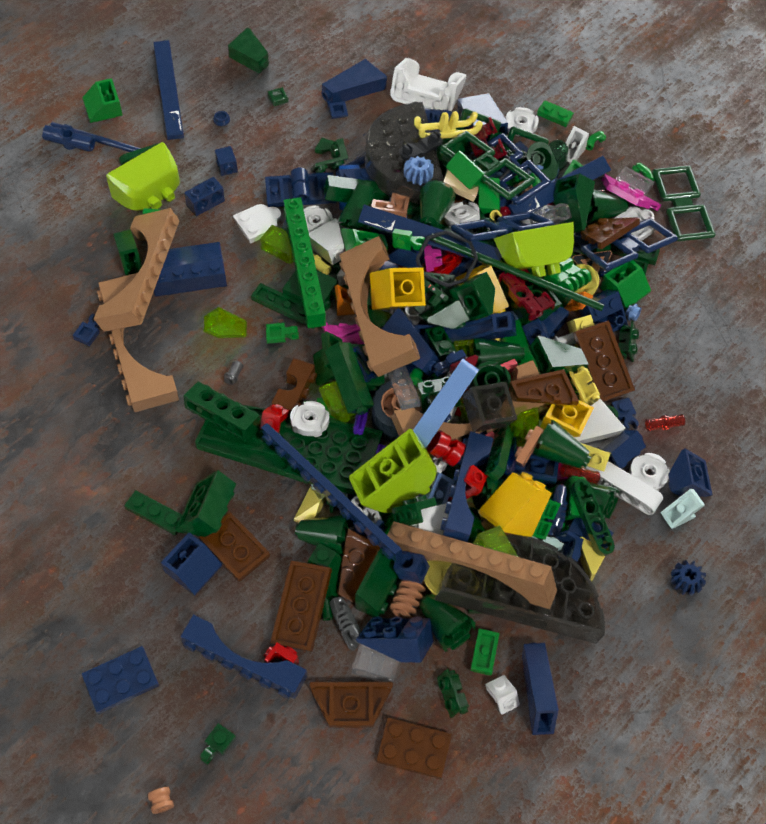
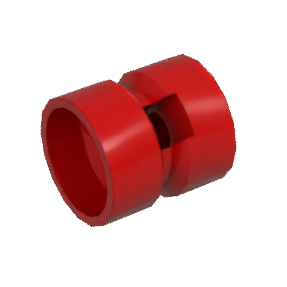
[427,430,465,466]

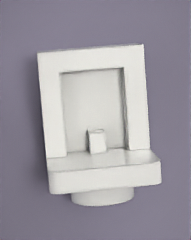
[485,675,520,714]

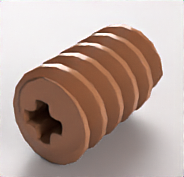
[390,580,426,618]

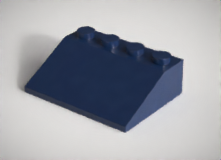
[154,242,227,297]

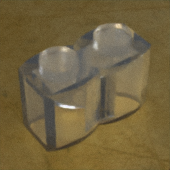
[530,203,571,225]
[352,644,399,683]

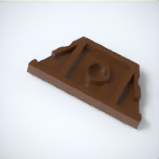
[581,217,640,249]
[309,682,393,728]

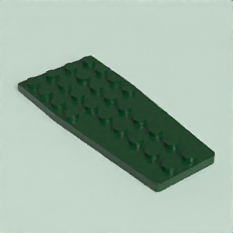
[195,405,383,495]

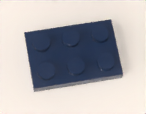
[81,646,159,714]

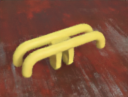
[414,111,483,139]

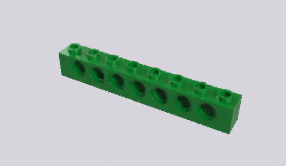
[284,197,326,328]

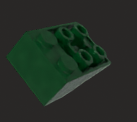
[553,173,595,233]

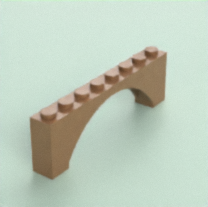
[94,208,179,332]
[339,236,420,377]
[97,273,179,412]
[391,360,550,450]
[387,522,557,609]

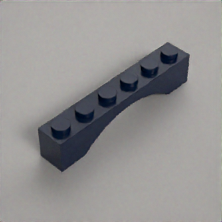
[415,311,517,345]
[440,431,493,542]
[180,614,307,699]

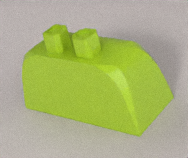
[106,142,180,211]
[494,222,574,277]
[349,429,437,513]

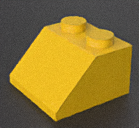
[540,400,594,437]

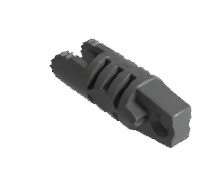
[329,597,361,651]

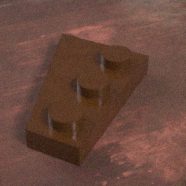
[509,369,579,405]

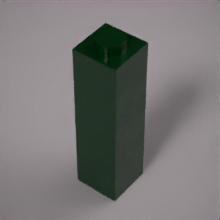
[324,175,392,203]
[325,342,374,415]

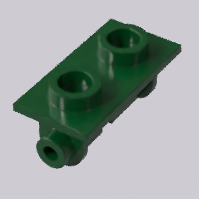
[619,321,639,362]
[437,669,469,718]

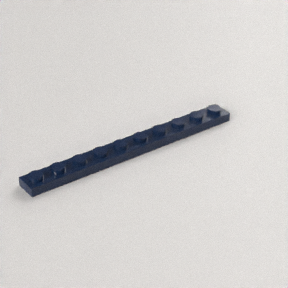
[261,423,403,563]

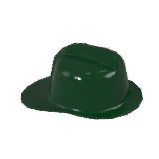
[527,142,558,182]

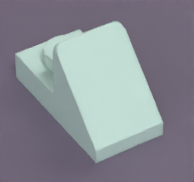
[660,489,705,529]

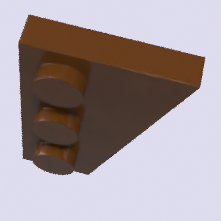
[336,529,380,604]

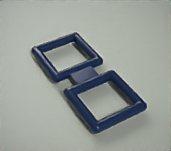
[471,133,551,205]
[451,212,555,242]
[580,218,678,271]

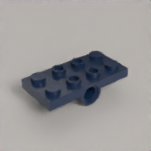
[265,167,336,207]

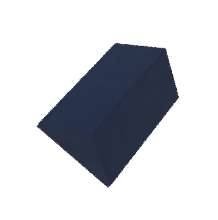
[503,449,559,487]

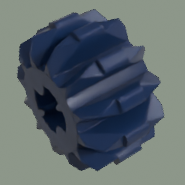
[670,560,706,596]

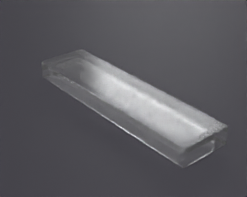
[387,366,421,410]

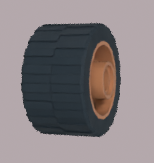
[372,379,424,443]

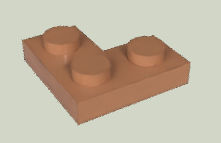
[371,193,410,218]
[515,425,544,468]

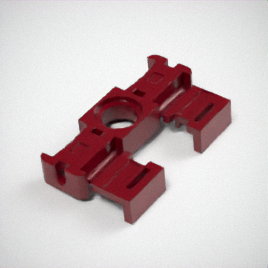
[467,117,507,159]
[498,269,555,321]

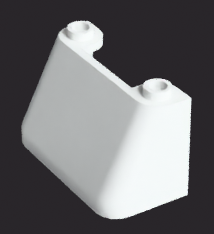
[390,58,466,111]

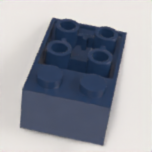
[356,616,434,663]

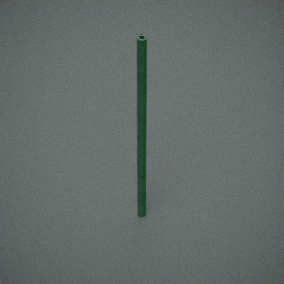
[430,233,604,312]

